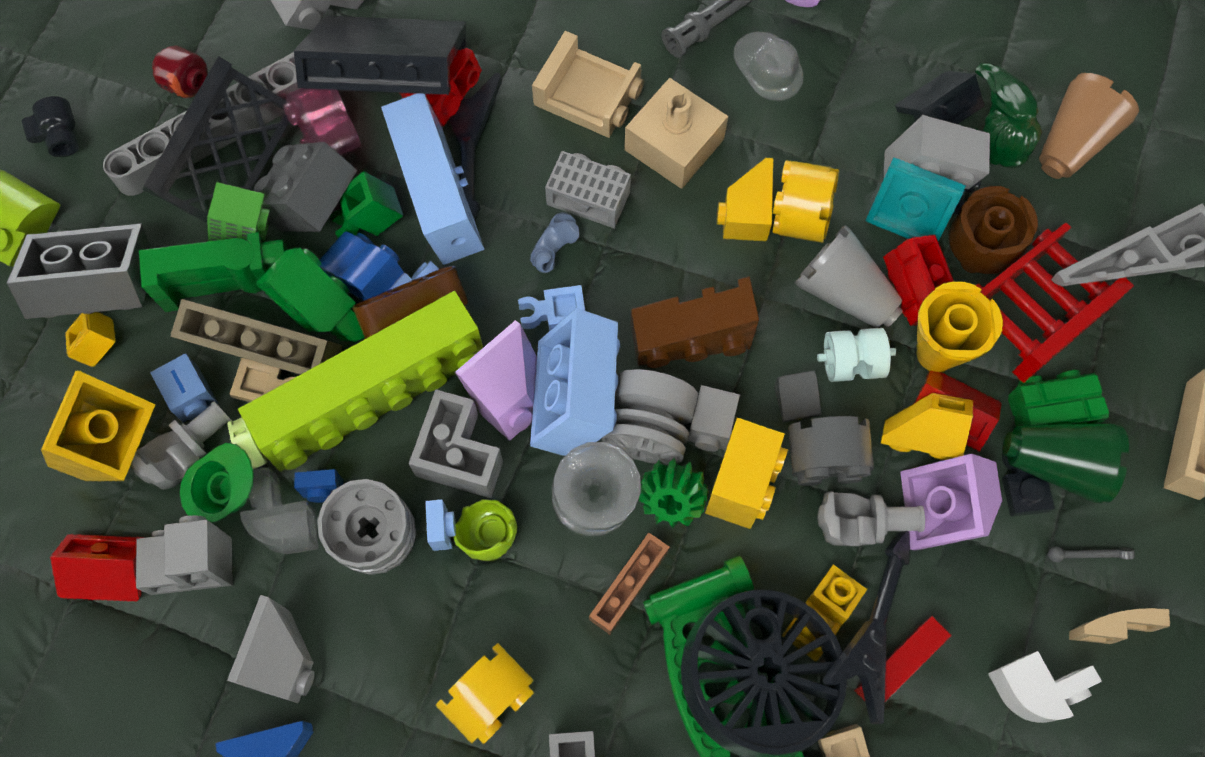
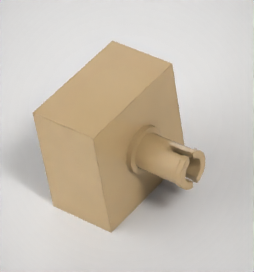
[625,78,728,189]

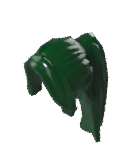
[975,63,1042,168]

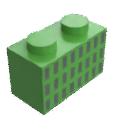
[207,182,270,242]

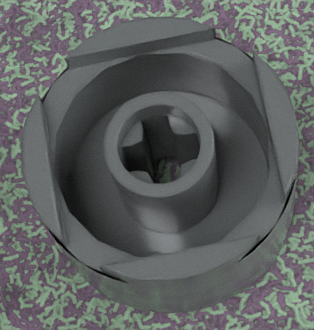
[788,416,874,486]

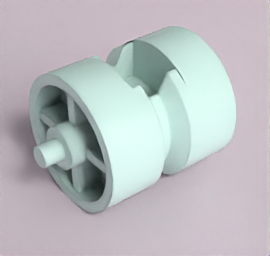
[817,328,896,382]

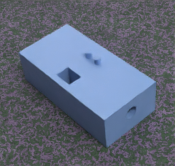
[381,93,485,265]

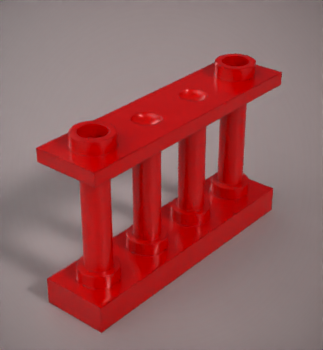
[975,223,1134,383]

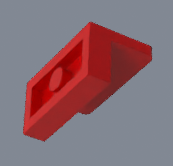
[913,370,1002,452]
[50,534,144,602]

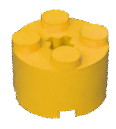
[773,160,839,243]
[435,643,534,744]

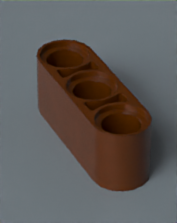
[353,266,468,339]

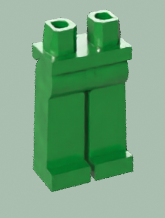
[139,232,287,312]

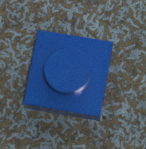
[294,469,344,503]

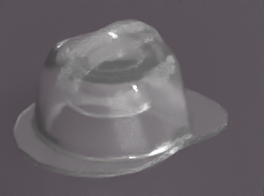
[734,31,803,101]

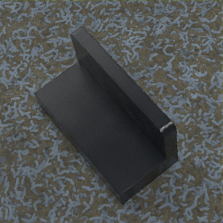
[895,71,985,124]

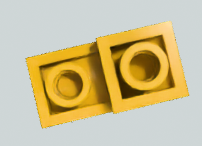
[782,564,867,661]

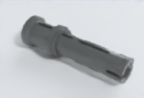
[661,0,754,58]

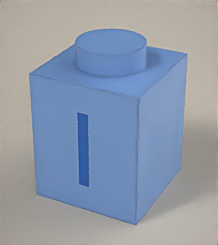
[150,353,218,423]

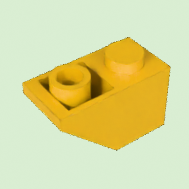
[881,393,973,460]

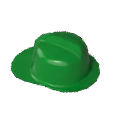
[180,443,254,523]

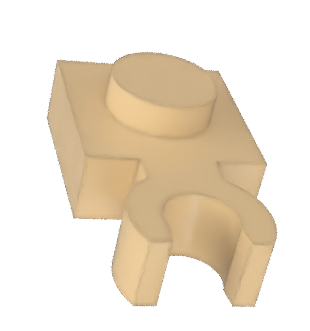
[230,358,295,402]

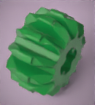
[638,457,709,529]

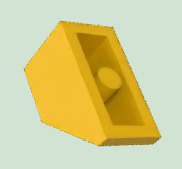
[717,158,773,241]

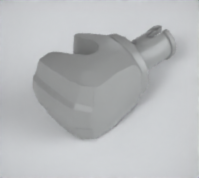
[132,401,231,490]
[817,491,925,546]

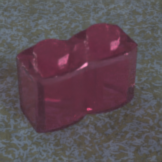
[283,88,361,155]

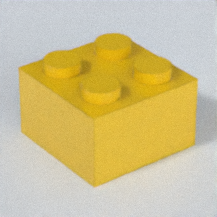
[705,418,788,529]

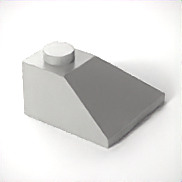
[227,595,314,703]

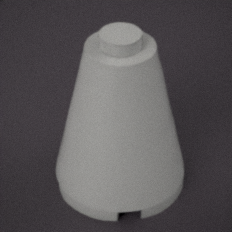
[794,225,903,328]

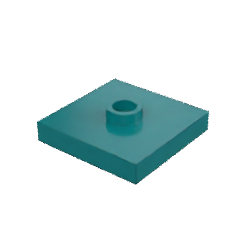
[865,157,966,241]

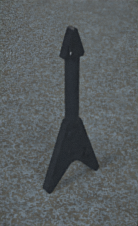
[449,73,502,221]
[823,531,910,724]

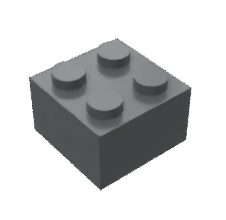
[253,142,357,232]

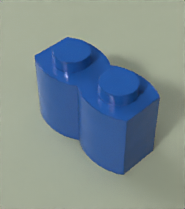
[319,232,404,301]

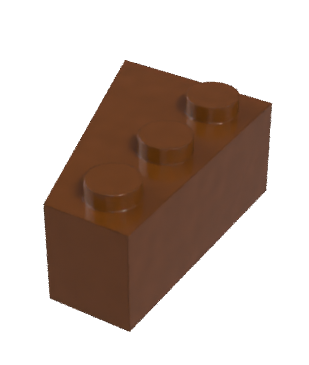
[630,276,759,368]

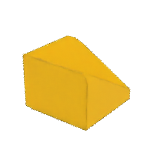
[65,312,116,367]

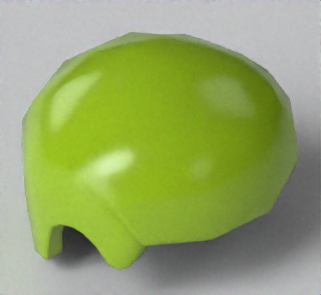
[453,499,518,561]

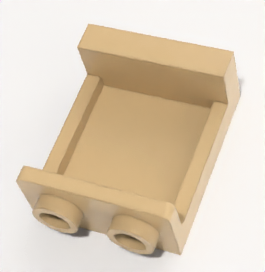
[532,31,644,138]

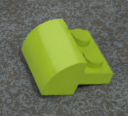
[0,170,61,267]

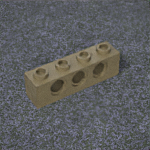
[170,299,343,374]

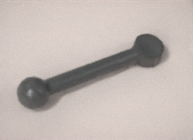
[1048,546,1135,563]

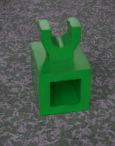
[330,171,403,238]

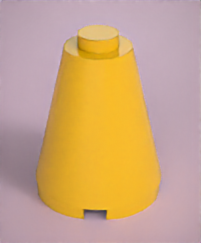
[916,282,1003,372]

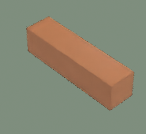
[589,533,670,635]

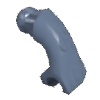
[530,212,579,273]

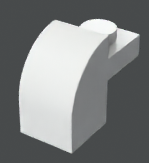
[988,651,1102,723]

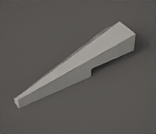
[1051,203,1205,286]

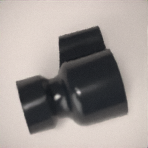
[21,96,79,157]

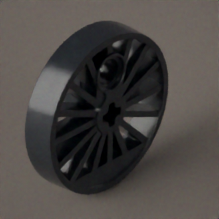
[681,590,847,757]

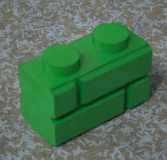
[1008,370,1109,426]

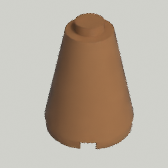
[1039,73,1139,179]

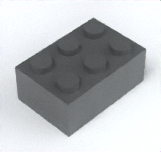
[7,223,151,319]

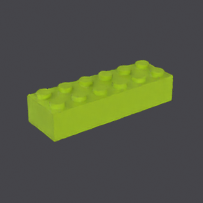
[238,291,483,472]

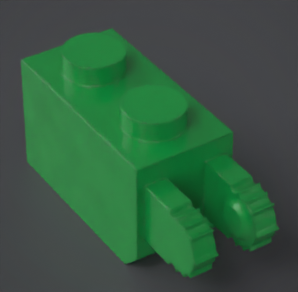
[255,247,364,342]

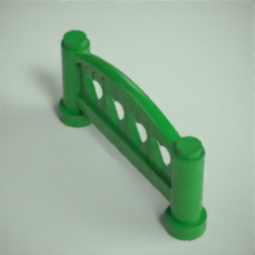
[643,555,804,757]

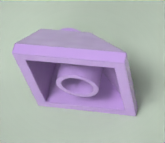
[455,320,537,441]
[900,454,1002,550]

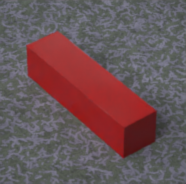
[854,616,952,702]

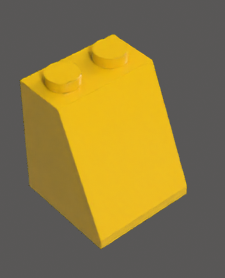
[41,371,156,481]

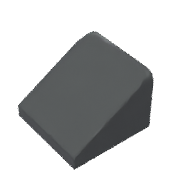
[774,371,821,422]

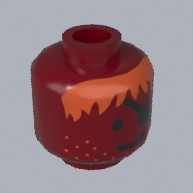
[152,45,208,98]

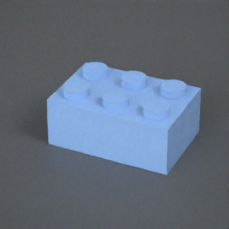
[530,308,620,458]

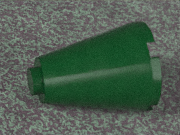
[1002,424,1129,504]

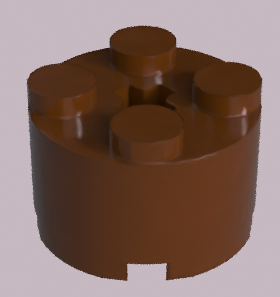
[949,186,1038,274]

